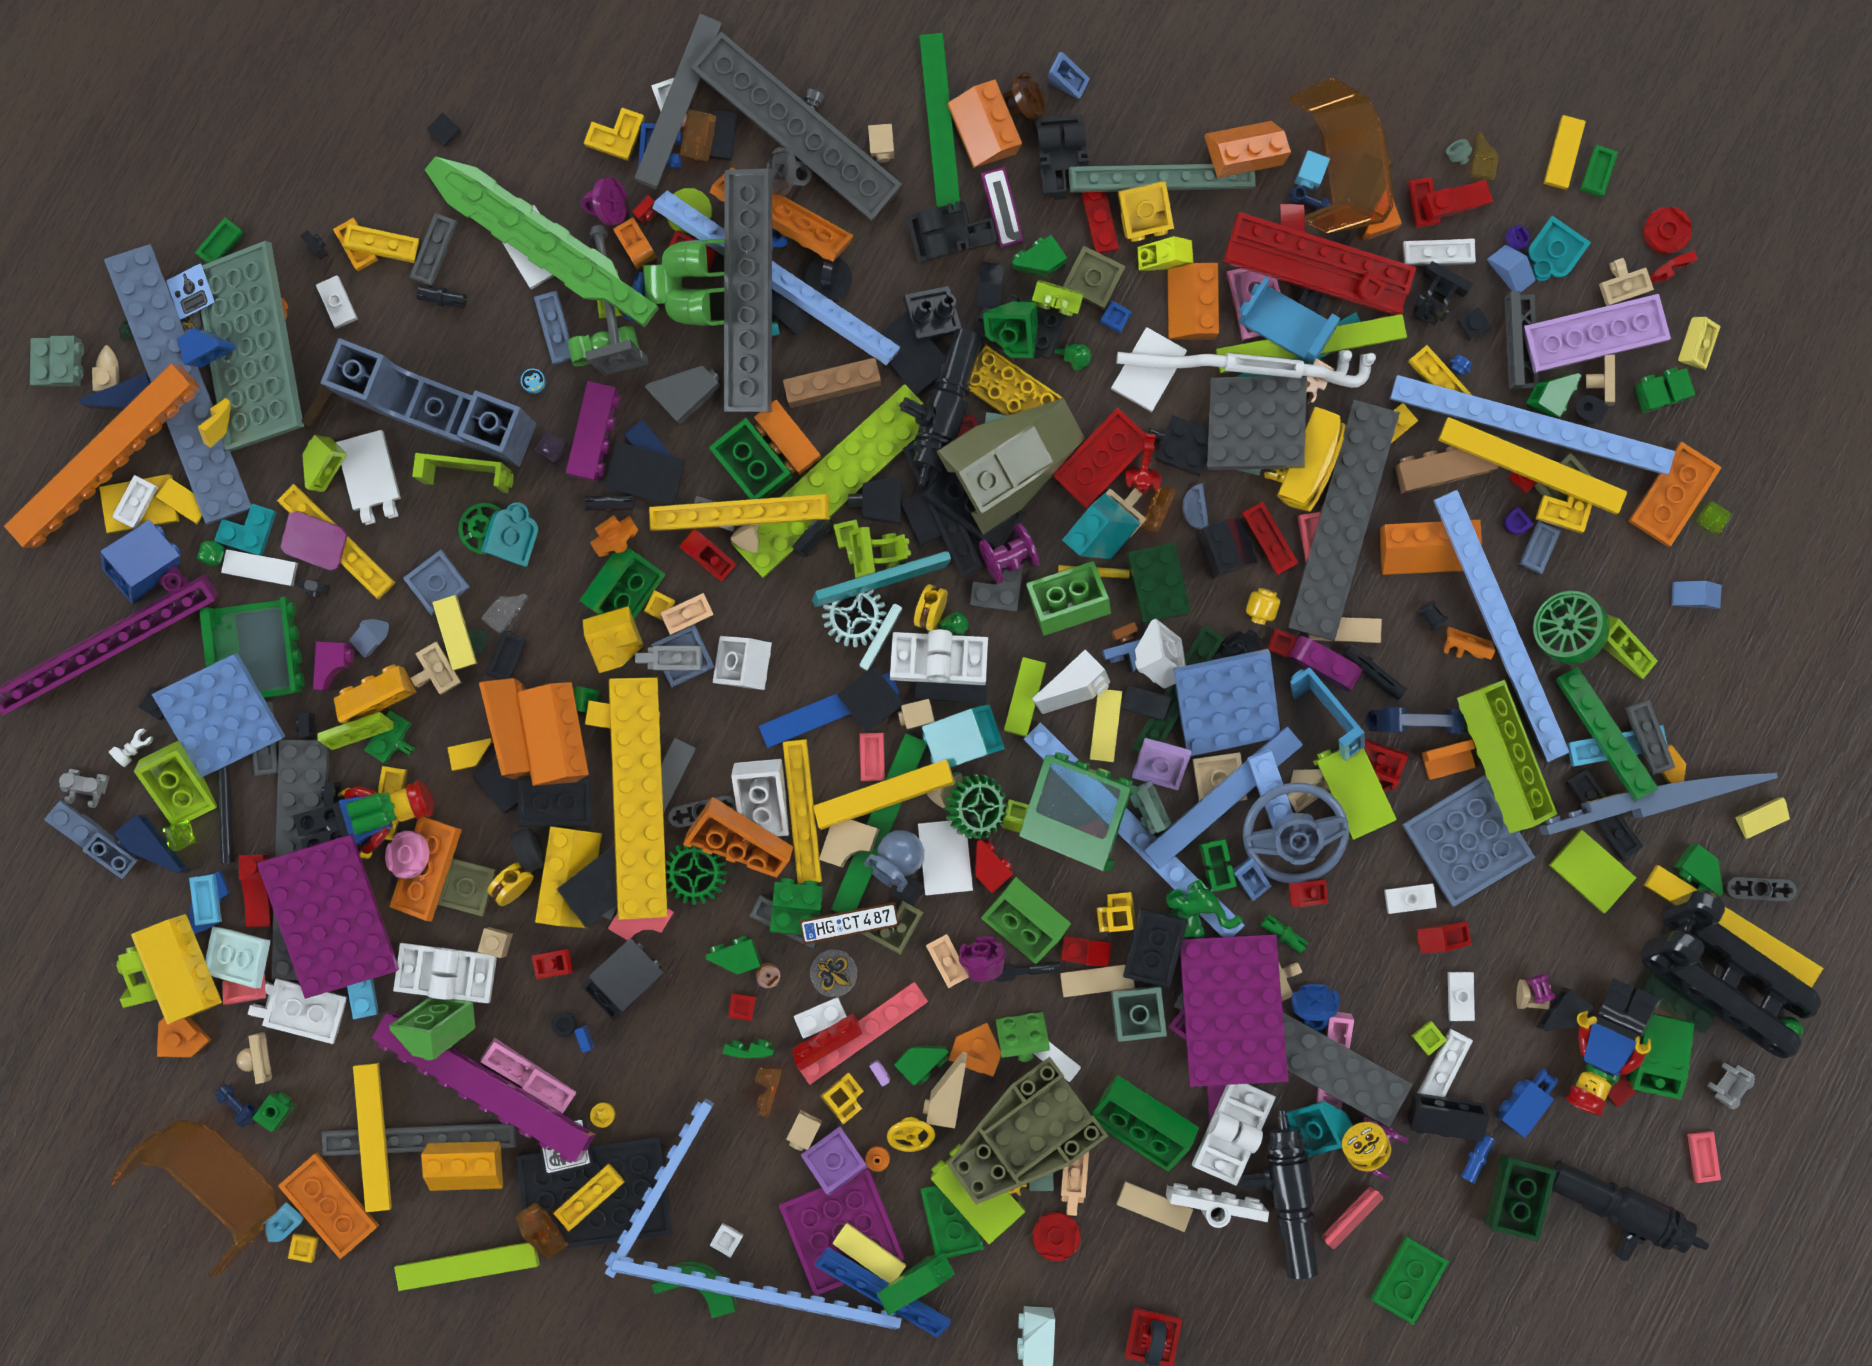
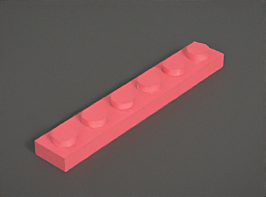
[798,981,928,1085]

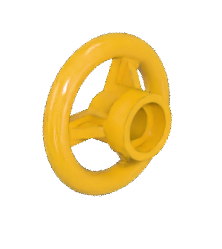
[887,1117,935,1152]

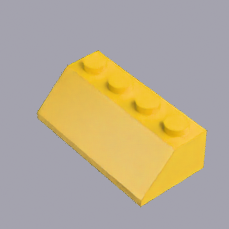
[535,826,603,928]
[131,914,222,1025]

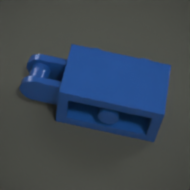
[1496,1068,1558,1138]

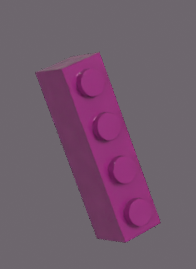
[566,381,621,483]

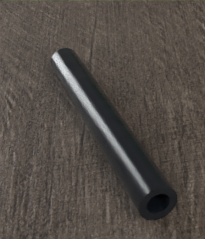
[217,767,233,863]

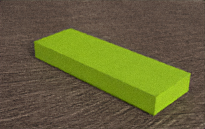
[318,712,393,750]

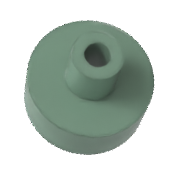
[1446,139,1472,165]

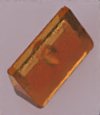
[680,109,716,163]
[1140,486,1176,535]

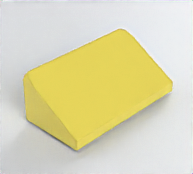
[1678,317,1720,370]
[1735,797,1790,839]

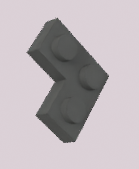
[970,564,1023,612]

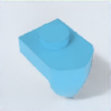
[265,1202,304,1242]

